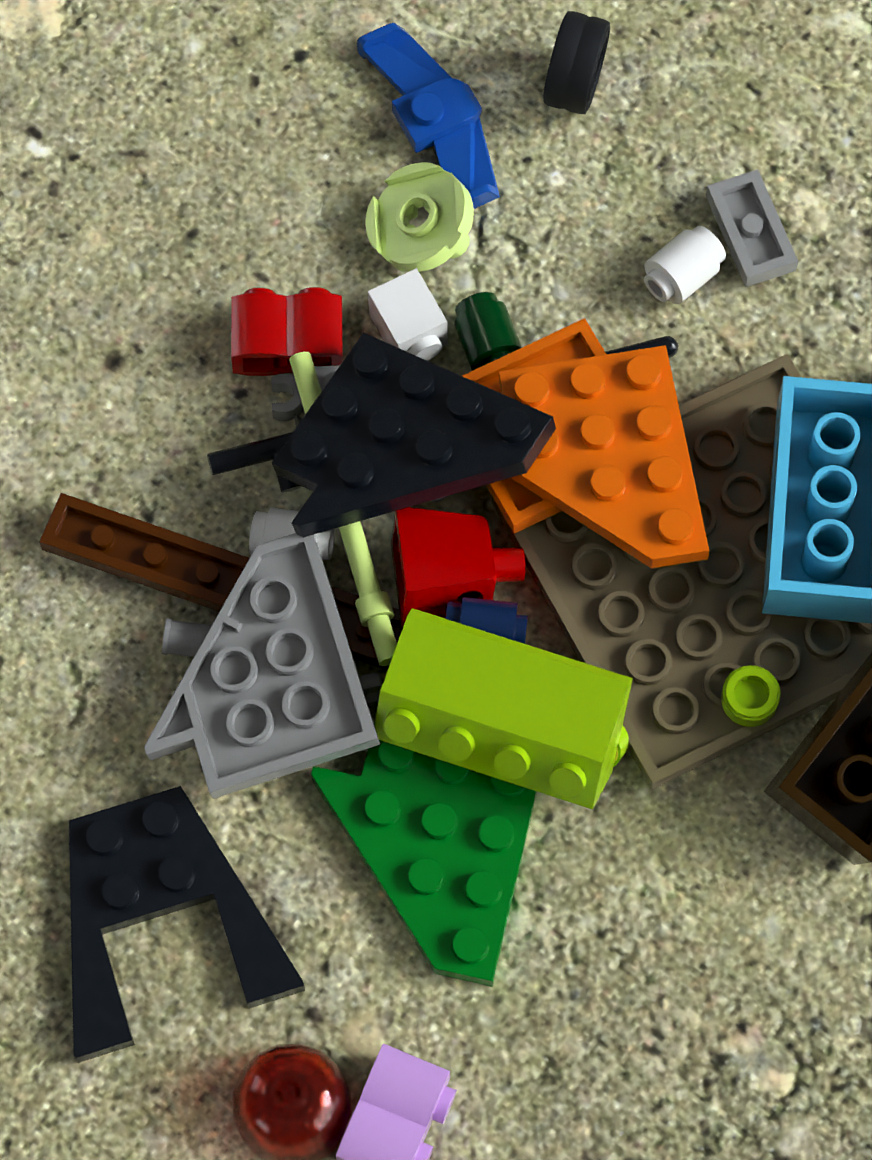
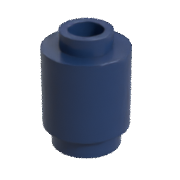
[446,597,528,644]

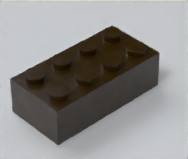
[763,652,872,865]

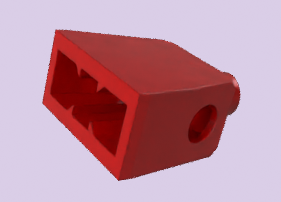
[391,507,525,627]

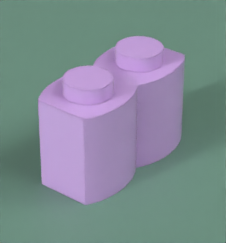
[336,1043,457,1160]

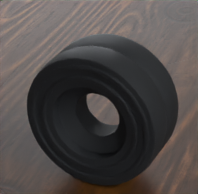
[543,11,610,114]

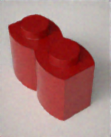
[231,287,343,376]

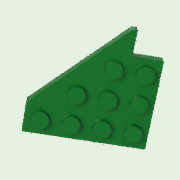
[311,723,537,987]

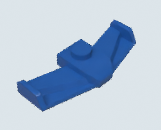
[357,23,500,209]

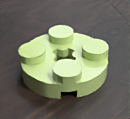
[365,162,474,272]

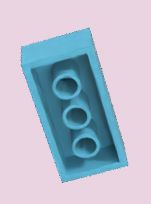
[762,376,872,624]

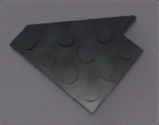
[272,332,556,538]

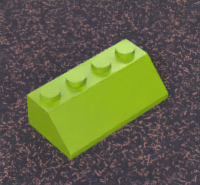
[375,608,633,809]

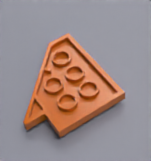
[499,345,709,568]

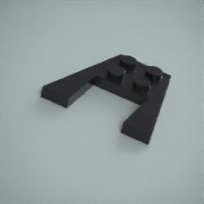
[69,786,305,1063]

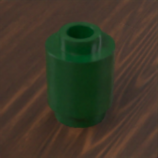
[454,292,522,371]

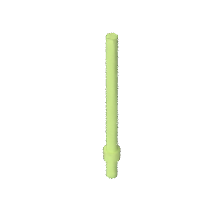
[289,352,397,666]

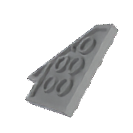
[144,533,380,799]

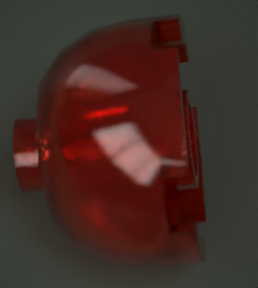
[232,1043,352,1160]

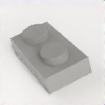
[706,169,798,287]

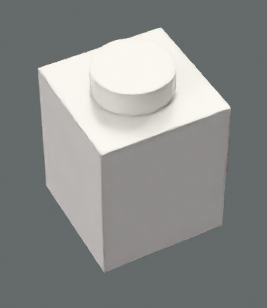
[368,268,448,361]

